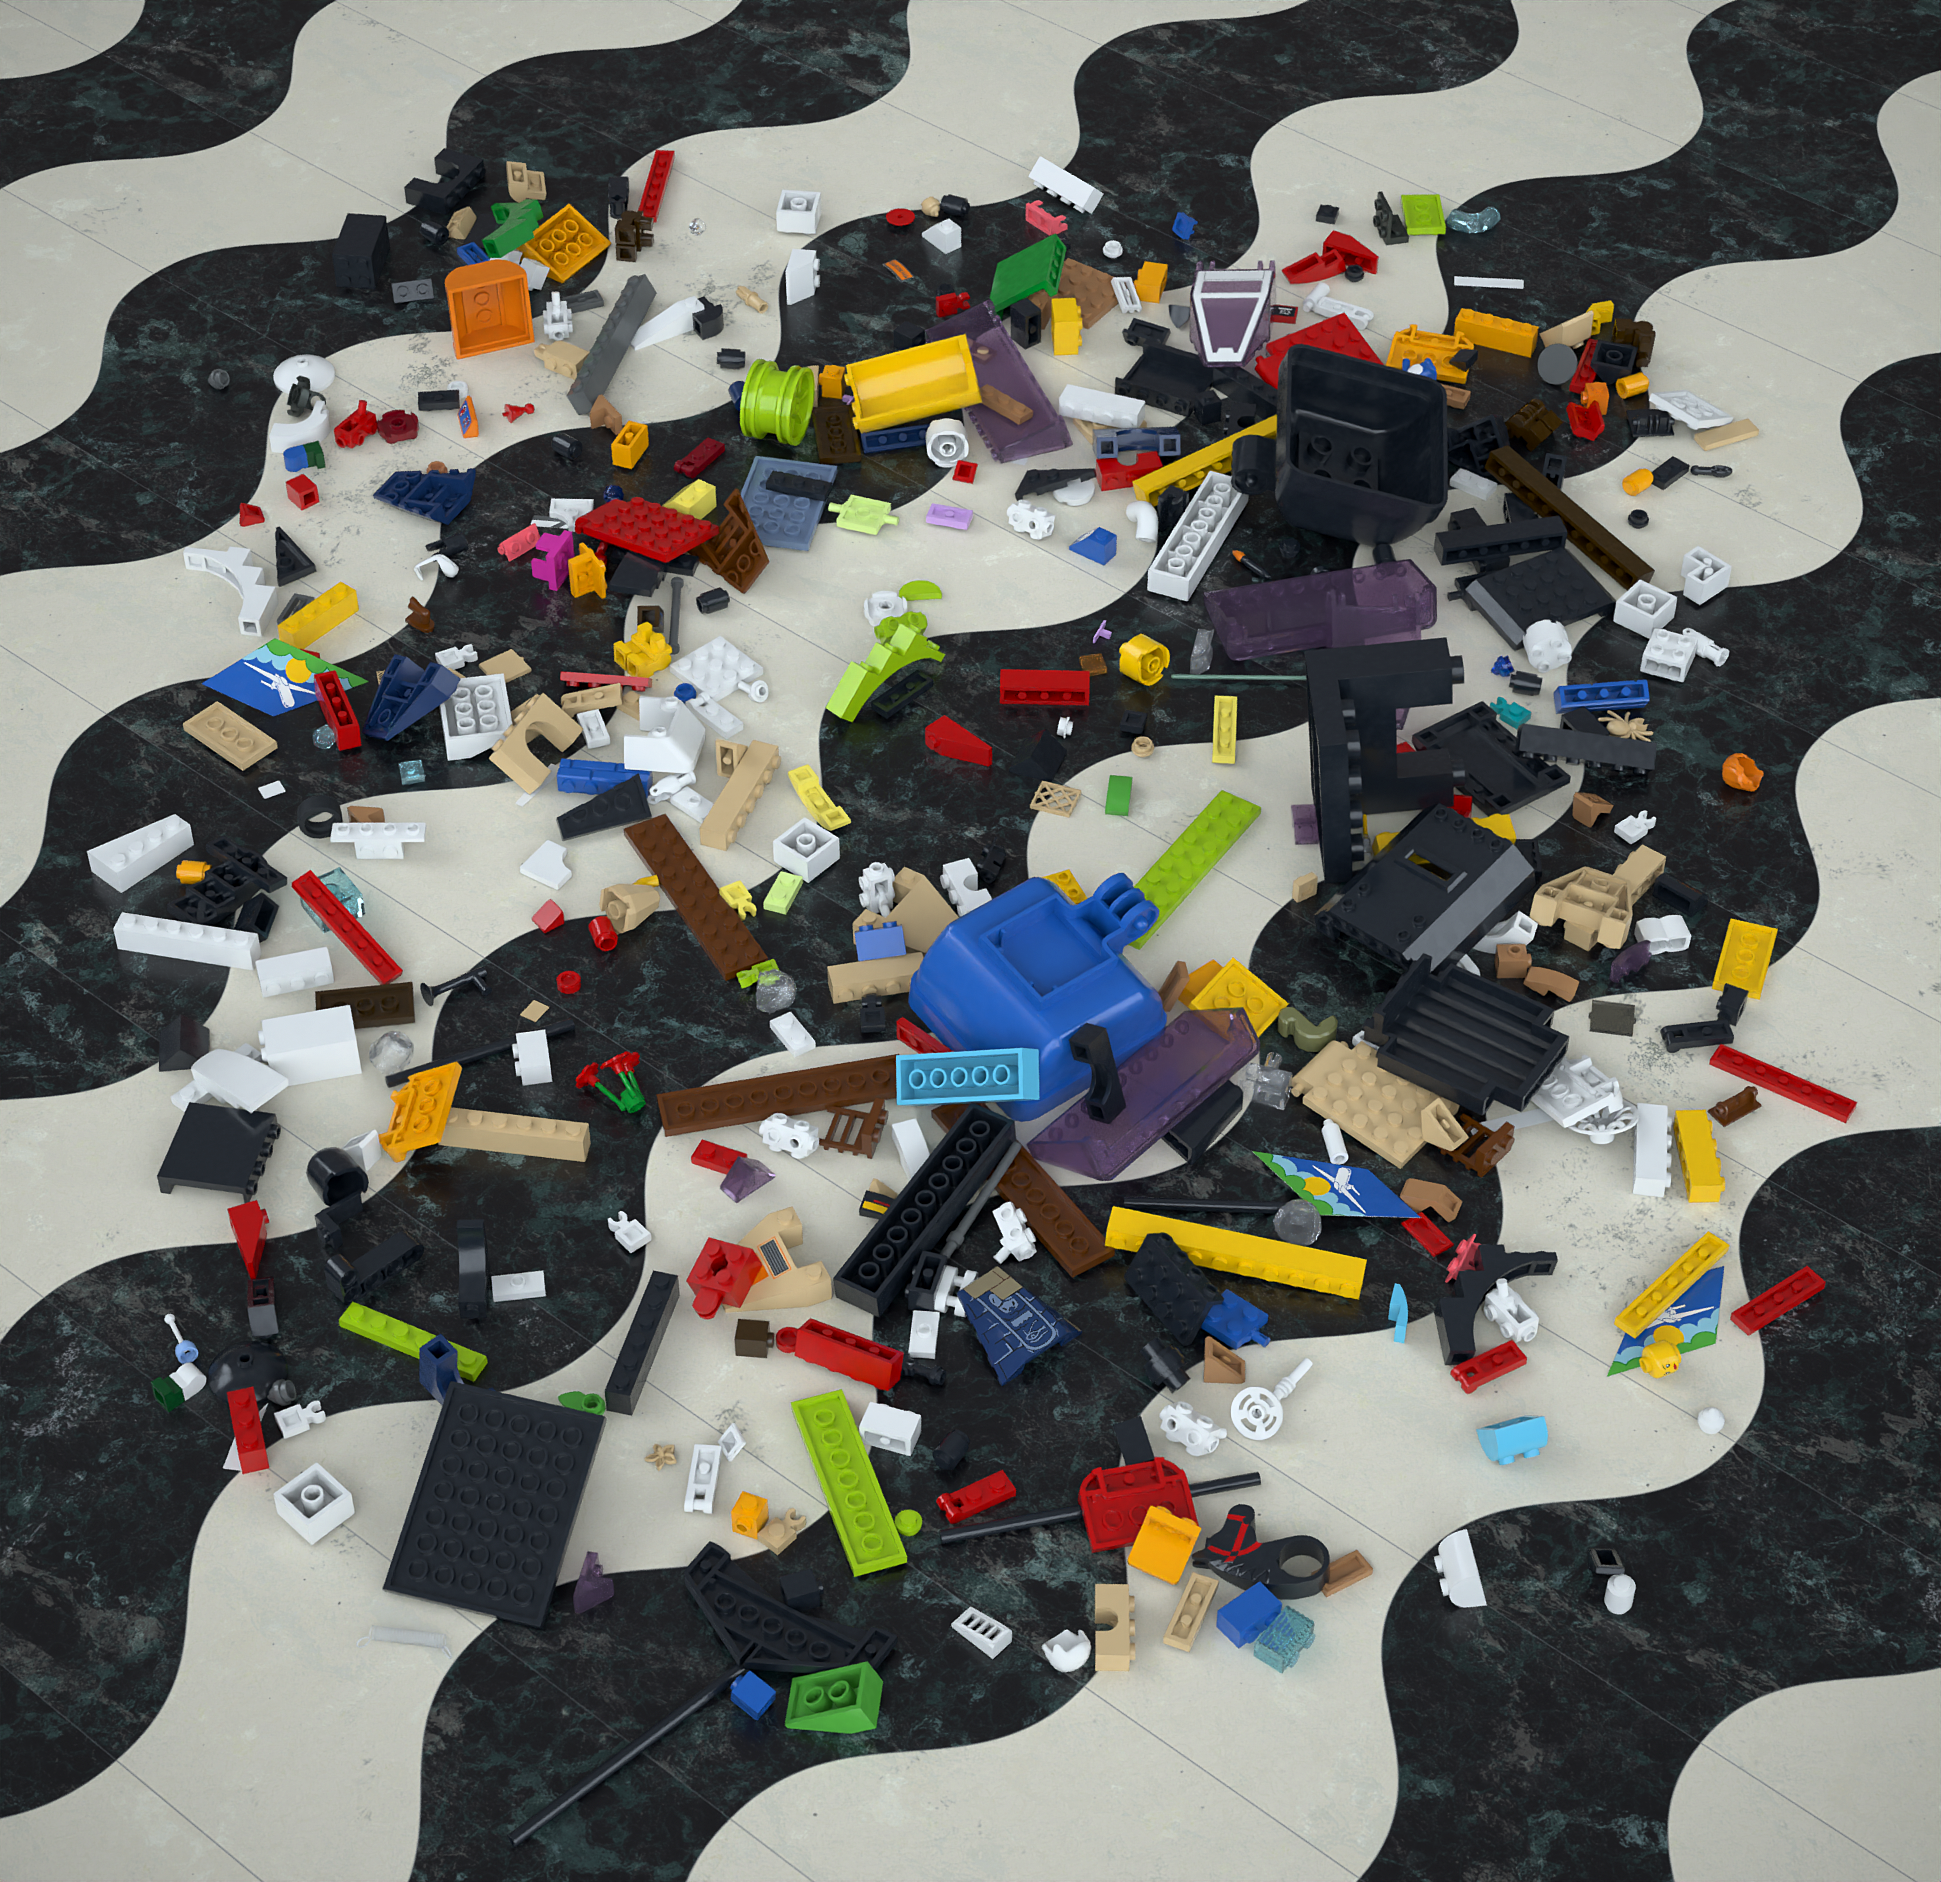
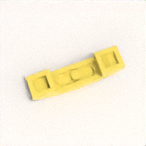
[788,764,851,831]

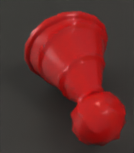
[502,403,535,423]

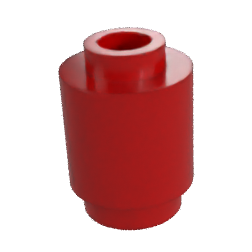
[588,916,618,951]

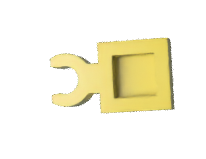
[719,880,756,921]

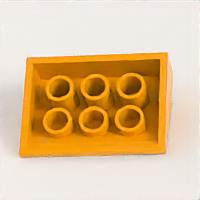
[517,204,612,283]

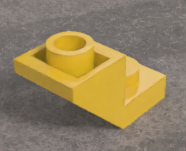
[1587,301,1614,335]

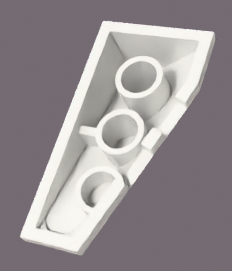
[630,296,704,351]

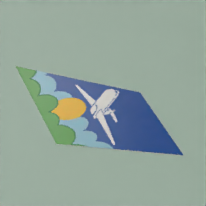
[202,638,369,716]
[1252,1151,1421,1218]
[1607,1266,1724,1377]

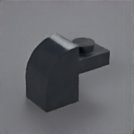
[692,296,724,340]

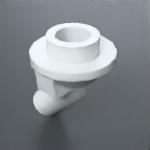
[738,680,769,702]

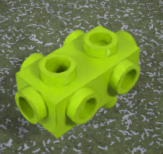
[874,611,928,645]

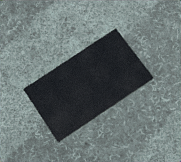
[462,213,503,248]

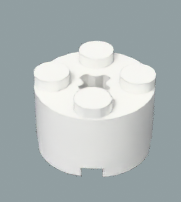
[926,418,969,467]

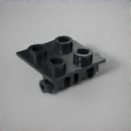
[1626,409,1675,437]

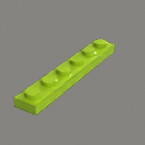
[339,1302,488,1382]

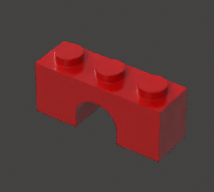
[1096,451,1163,491]
[227,1387,270,1474]

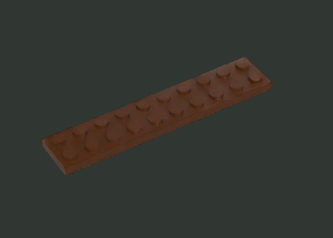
[623,814,768,981]
[656,1054,899,1137]
[931,1103,1115,1277]

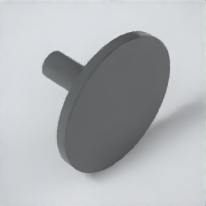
[1538,343,1578,385]

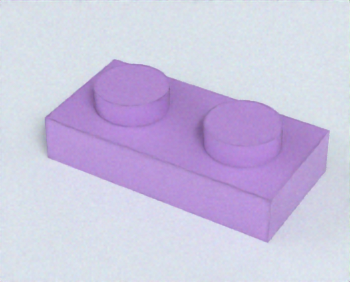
[926,503,973,530]

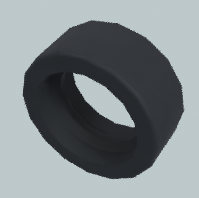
[297,795,343,839]

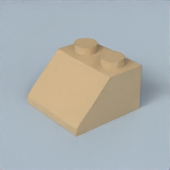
[1540,310,1594,349]

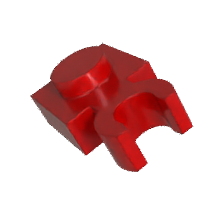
[936,292,970,317]

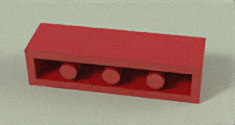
[1000,669,1090,705]
[314,670,361,751]
[794,1318,904,1391]

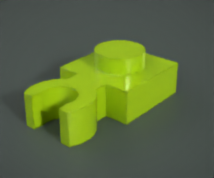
[736,959,781,988]

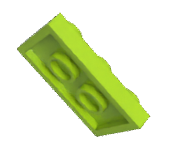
[1400,194,1446,236]

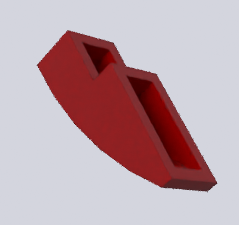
[1281,249,1347,284]

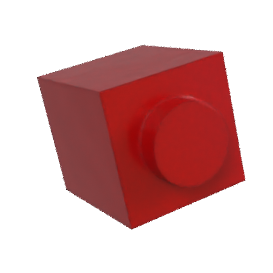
[285,474,319,510]

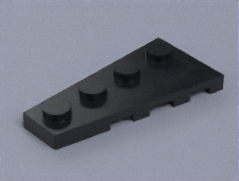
[556,773,652,841]

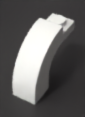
[269,400,330,453]
[1473,911,1538,954]

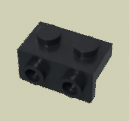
[1122,318,1171,347]

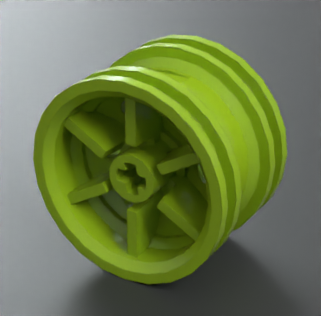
[740,358,815,446]

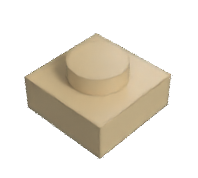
[1292,872,1318,903]

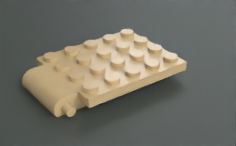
[1291,1041,1460,1169]

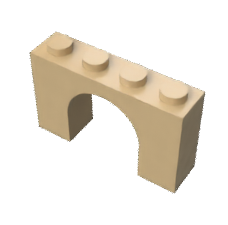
[489,693,583,794]

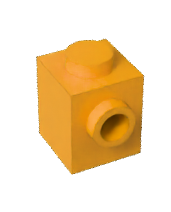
[818,365,846,399]
[731,1491,769,1540]

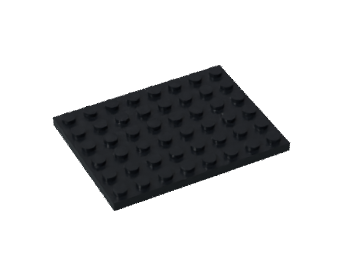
[382,1381,607,1629]

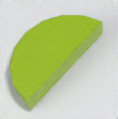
[899,580,942,601]

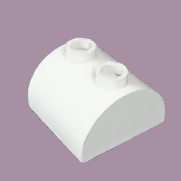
[1434,1529,1487,1607]

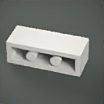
[255,947,334,998]

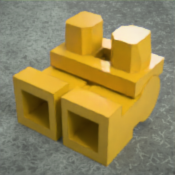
[614,622,672,678]

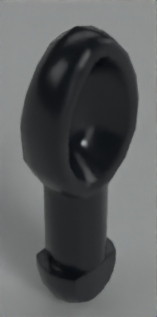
[1690,465,1733,478]

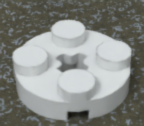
[864,591,907,626]

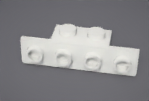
[330,822,426,859]

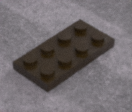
[811,404,861,465]
[315,982,415,1029]

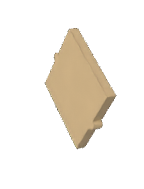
[479,649,531,683]

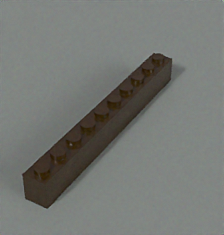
[1484,445,1655,591]

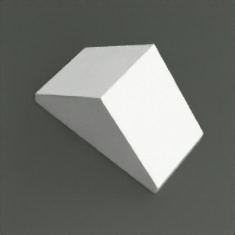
[341,1129,382,1172]

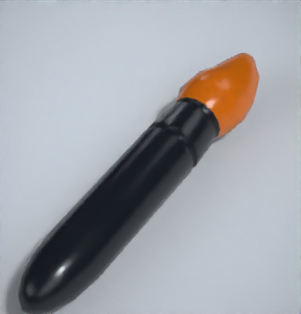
[1232,550,1271,580]

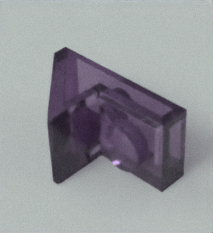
[573,1551,614,1614]

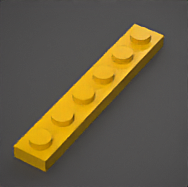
[1614,1231,1729,1339]

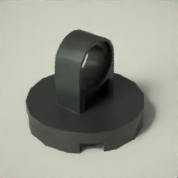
[287,375,326,417]

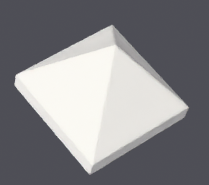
[718,1423,746,1461]

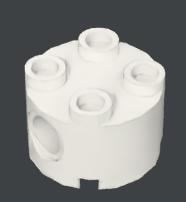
[1522,620,1572,673]

